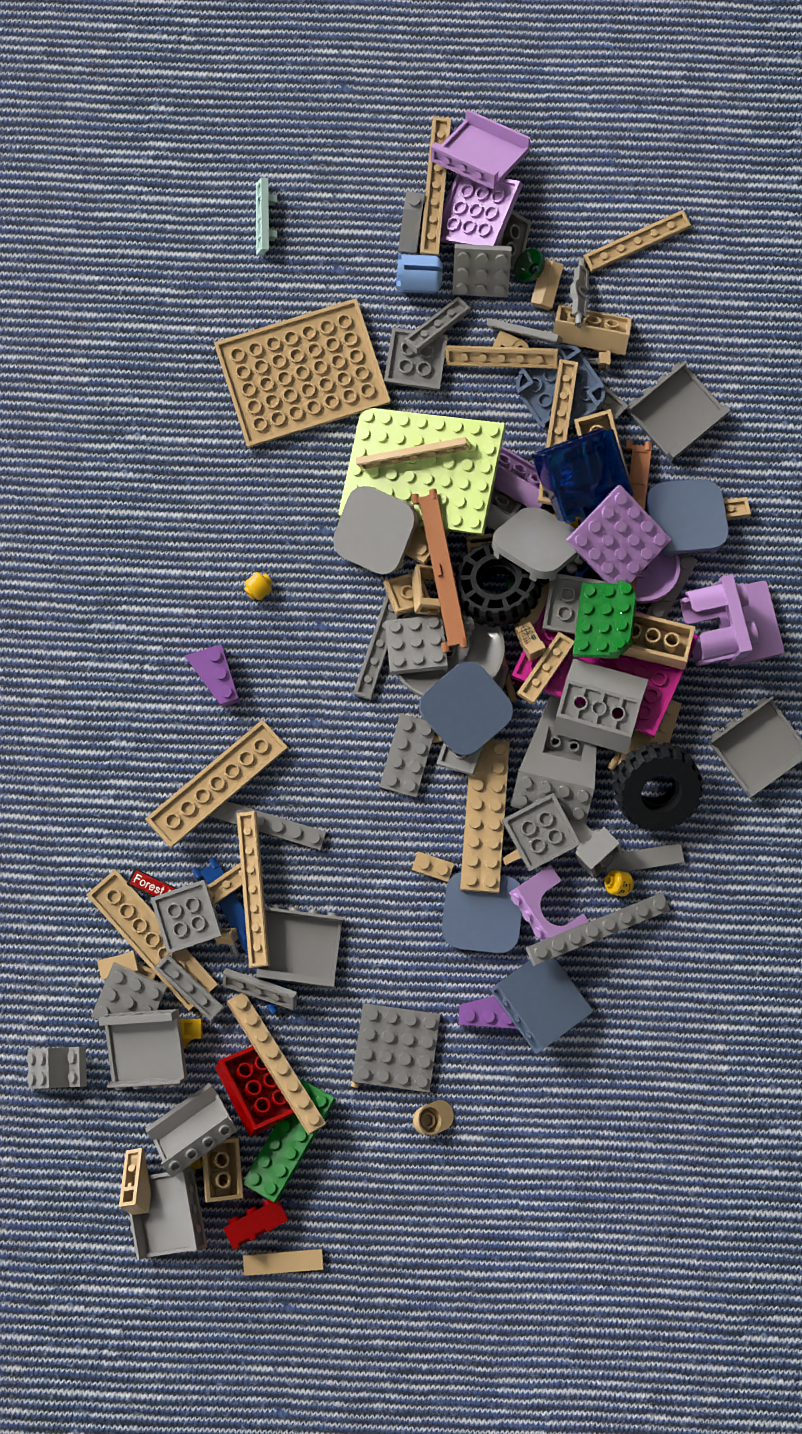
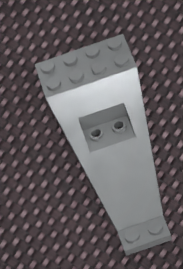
[510,694,597,824]

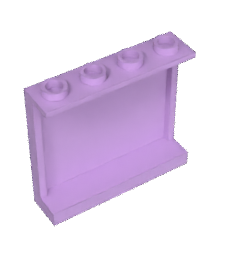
[431,109,530,190]

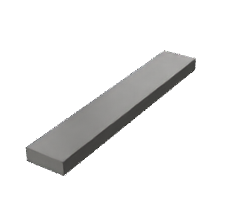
[353,593,400,701]

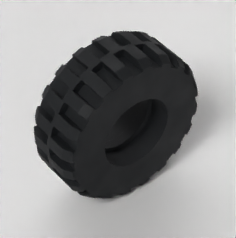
[455,542,542,628]
[613,742,703,831]

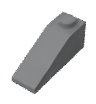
[398,191,425,254]

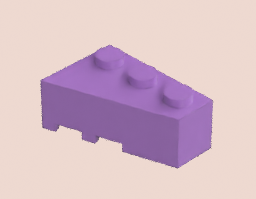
[185,644,240,707]
[458,996,517,1029]

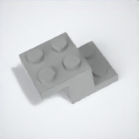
[27,1046,87,1089]

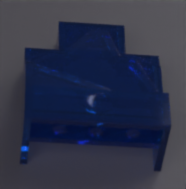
[531,428,633,525]

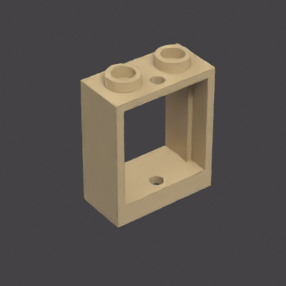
[411,564,442,615]

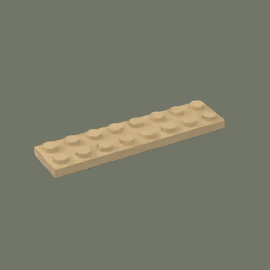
[145,720,288,848]
[460,740,510,894]
[86,869,219,1011]

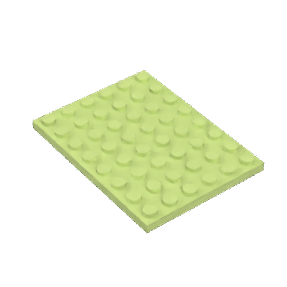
[338,408,506,535]

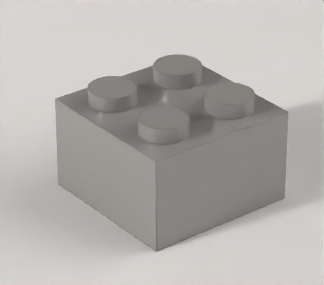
[575,827,622,879]

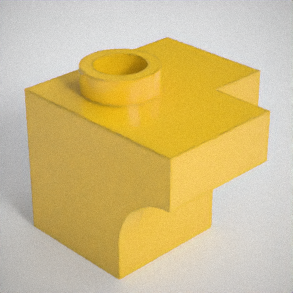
[180,1019,203,1049]

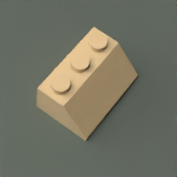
[202,1138,243,1202]

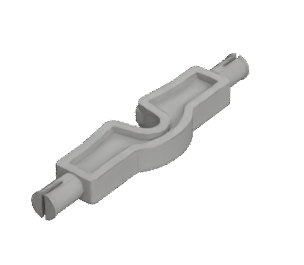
[570,258,589,328]

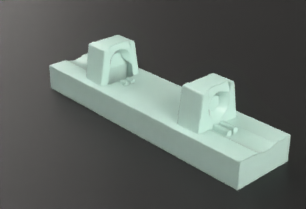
[256,177,277,256]

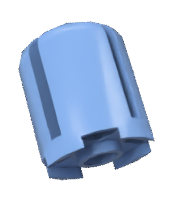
[396,254,443,294]

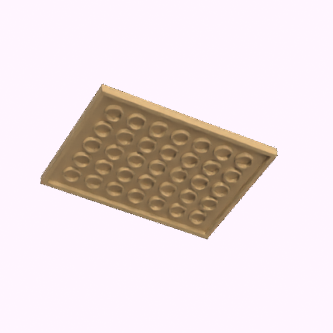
[214,298,391,448]

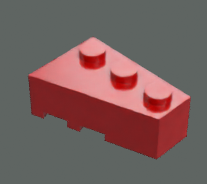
[223,1199,289,1250]

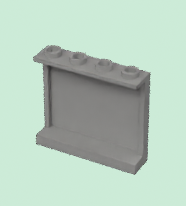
[627,360,730,463]
[708,696,802,799]
[256,905,343,989]
[98,1009,187,1090]
[145,1082,238,1178]
[129,1167,207,1260]

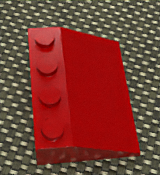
[215,1046,295,1137]

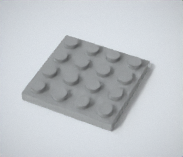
[352,1003,440,1093]

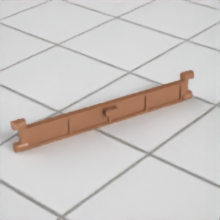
[625,440,652,592]
[411,489,468,653]

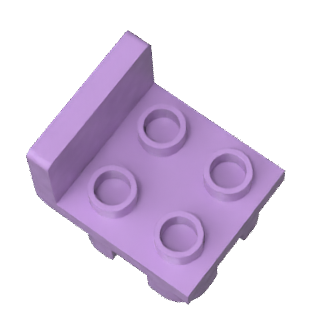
[681,574,784,667]

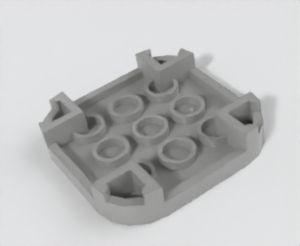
[333,486,420,574]
[492,507,581,582]

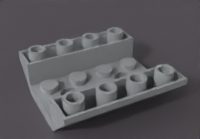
[553,659,649,754]

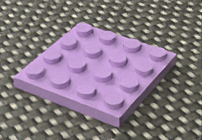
[440,173,523,246]
[566,485,672,584]

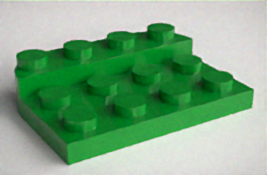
[573,580,638,658]

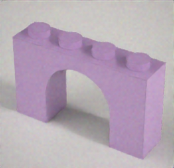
[509,865,589,941]

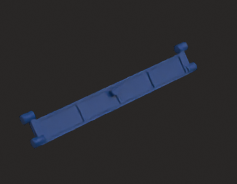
[192,858,288,1015]

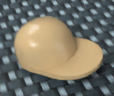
[413,1100,454,1136]

